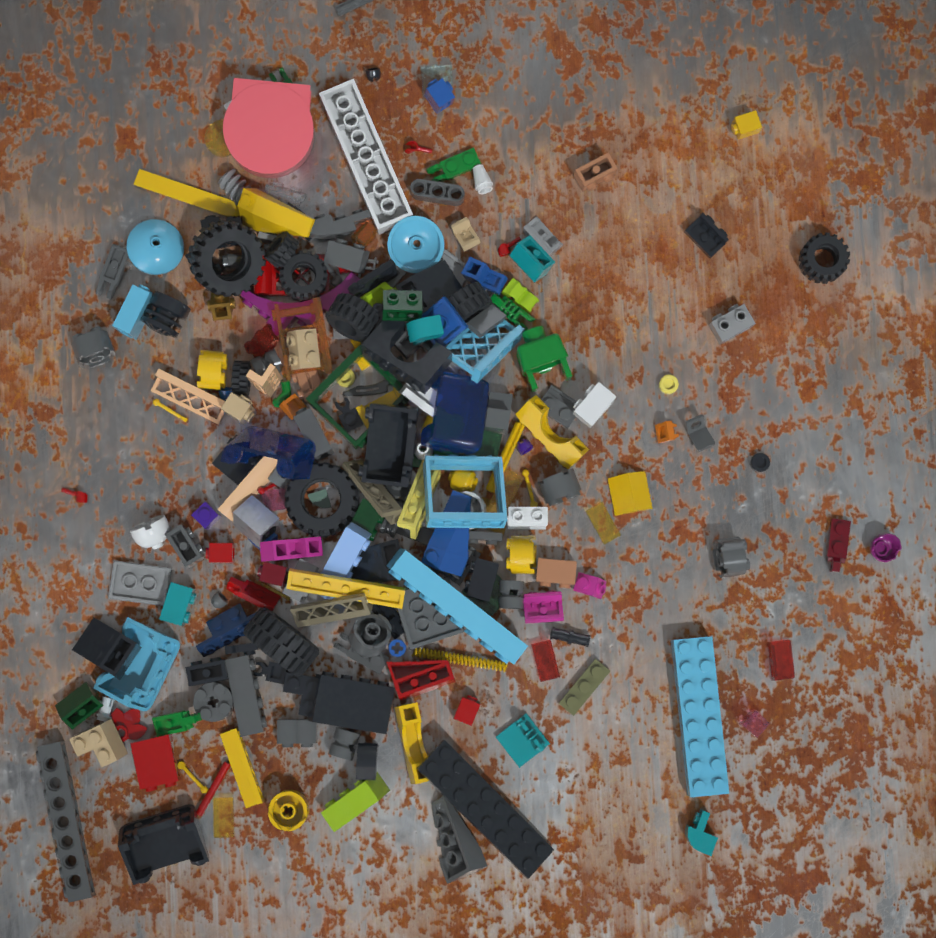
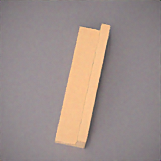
[246,363,283,398]
[151,369,225,425]

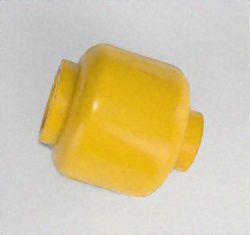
[448,470,478,492]

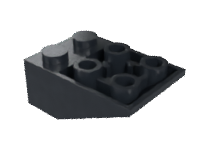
[396,260,462,314]
[351,539,400,584]
[72,617,142,680]

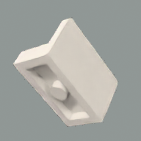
[399,383,443,417]

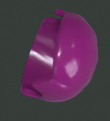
[870,533,902,563]

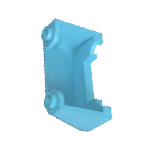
[93,617,180,711]

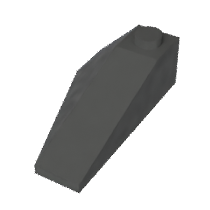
[432,796,487,884]

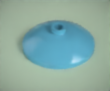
[387,216,445,273]
[127,219,184,275]

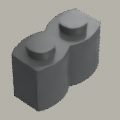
[277,719,317,747]

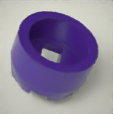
[516,439,533,455]

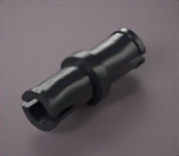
[550,627,591,647]

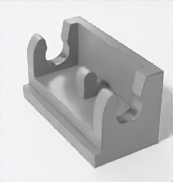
[523,216,563,257]

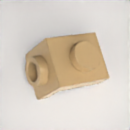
[451,217,481,252]

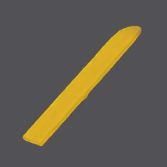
[133,169,240,217]

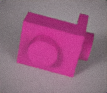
[573,572,606,599]

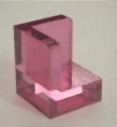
[262,488,286,511]
[739,710,770,738]

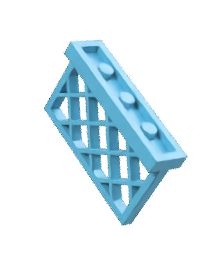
[445,320,525,383]

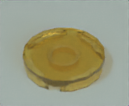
[205,120,232,158]

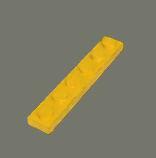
[286,568,406,609]

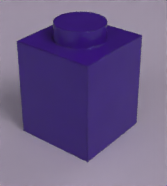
[192,502,221,530]

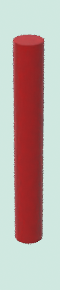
[196,761,231,817]

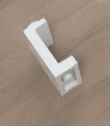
[507,507,548,530]

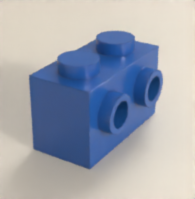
[424,78,455,114]

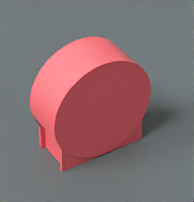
[223,78,314,178]

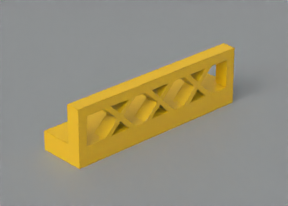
[220,728,265,808]

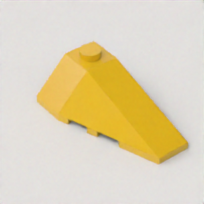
[237,188,315,237]

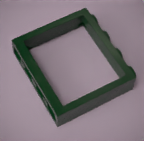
[306,344,410,450]

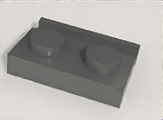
[541,385,577,429]

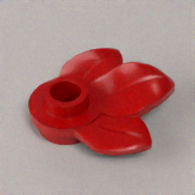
[111,708,147,742]

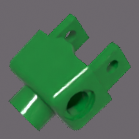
[516,326,572,392]

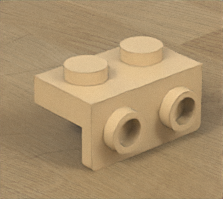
[286,328,321,370]

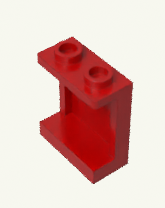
[130,734,181,792]

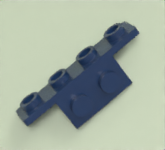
[196,603,258,657]

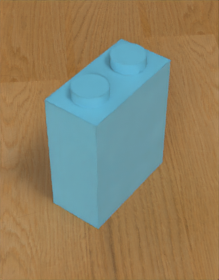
[112,284,153,341]

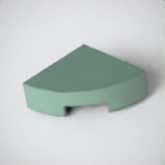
[308,489,332,508]

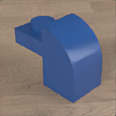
[461,257,508,295]

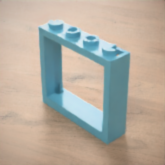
[423,454,507,528]

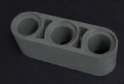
[410,179,465,206]

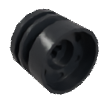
[141,291,191,338]

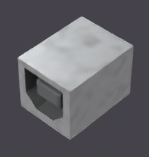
[233,495,279,548]

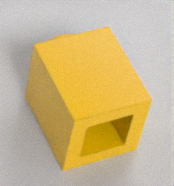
[731,110,762,140]

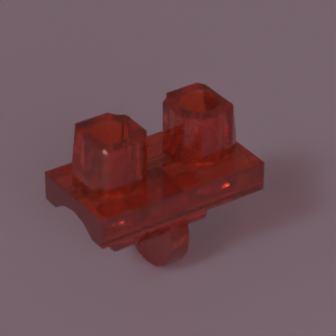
[244,324,279,358]

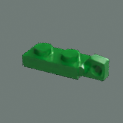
[152,710,202,737]

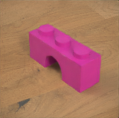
[260,536,323,562]

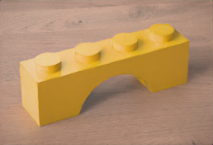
[515,395,589,469]
[394,702,428,784]

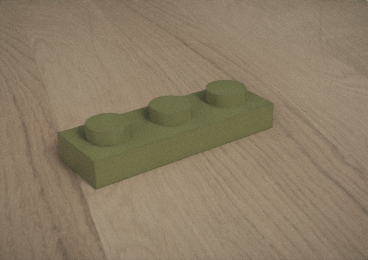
[558,659,610,716]

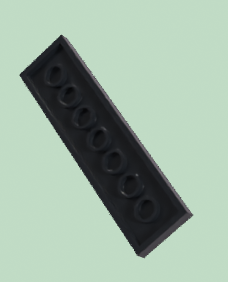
[416,740,554,879]

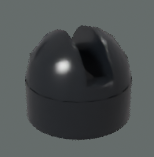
[365,68,381,82]

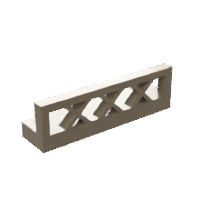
[342,459,402,525]
[290,593,373,628]

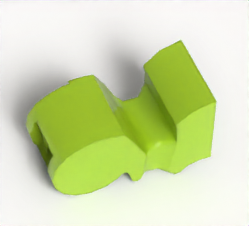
[501,278,539,313]

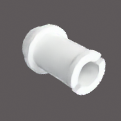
[96,697,115,722]

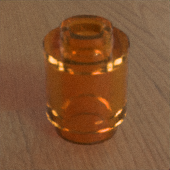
[350,222,378,250]

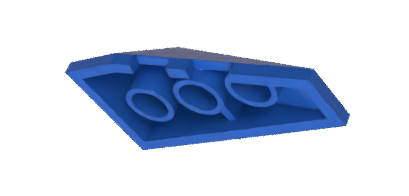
[421,490,471,577]

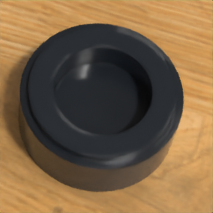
[750,453,770,473]

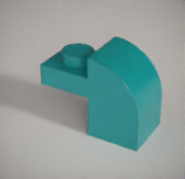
[406,315,444,346]
[685,809,718,856]

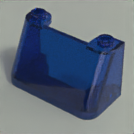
[421,371,489,456]
[221,426,316,480]

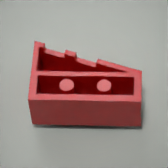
[387,660,456,701]

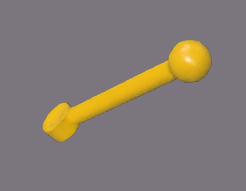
[153,399,188,422]
[522,469,538,507]
[177,761,208,793]

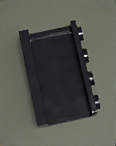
[307,671,395,734]

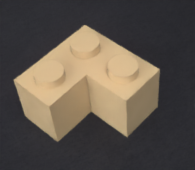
[69,719,128,768]

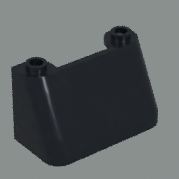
[359,403,419,487]
[118,804,209,885]

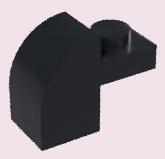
[356,742,379,780]

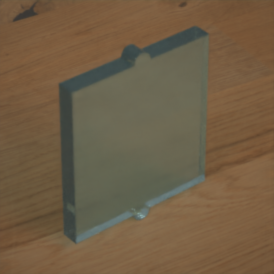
[421,64,453,100]

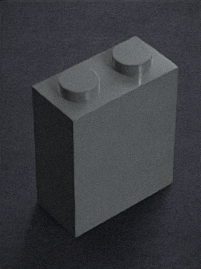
[293,407,334,462]

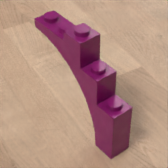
[240,272,360,337]

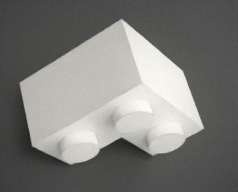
[573,382,617,429]

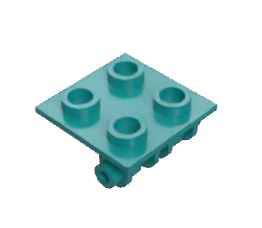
[496,713,550,768]

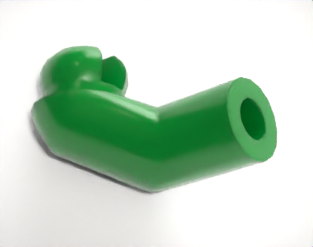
[272,381,292,408]

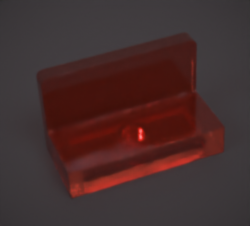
[531,639,560,682]
[767,640,795,681]

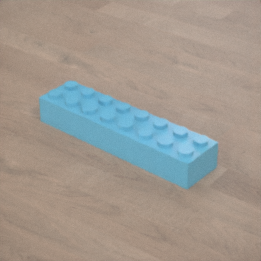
[386,547,528,664]
[671,636,729,797]

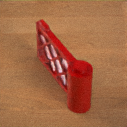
[253,254,329,297]

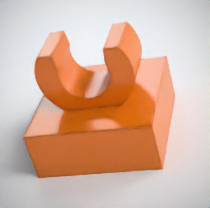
[279,393,307,420]
[655,421,679,444]

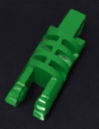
[491,293,535,331]

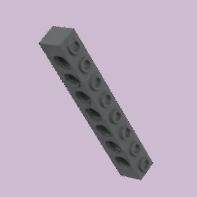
[36,741,96,903]

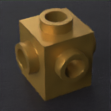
[207,292,236,321]

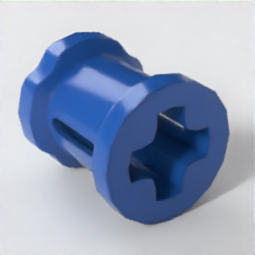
[388,639,406,657]

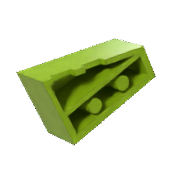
[321,772,390,832]

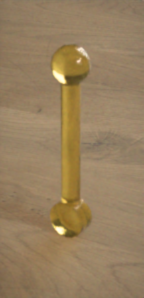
[255,578,291,601]

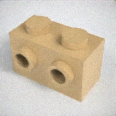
[221,392,255,426]

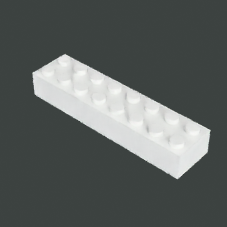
[319,79,413,235]

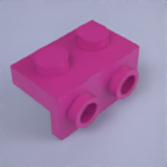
[523,590,564,624]

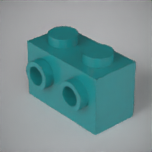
[509,235,555,283]
[159,582,197,626]

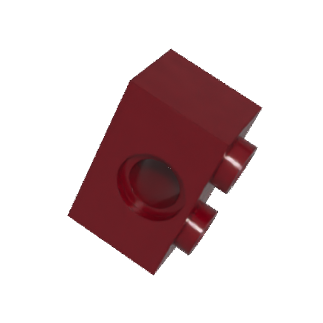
[257,562,289,588]

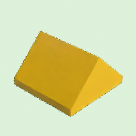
[607,471,653,516]

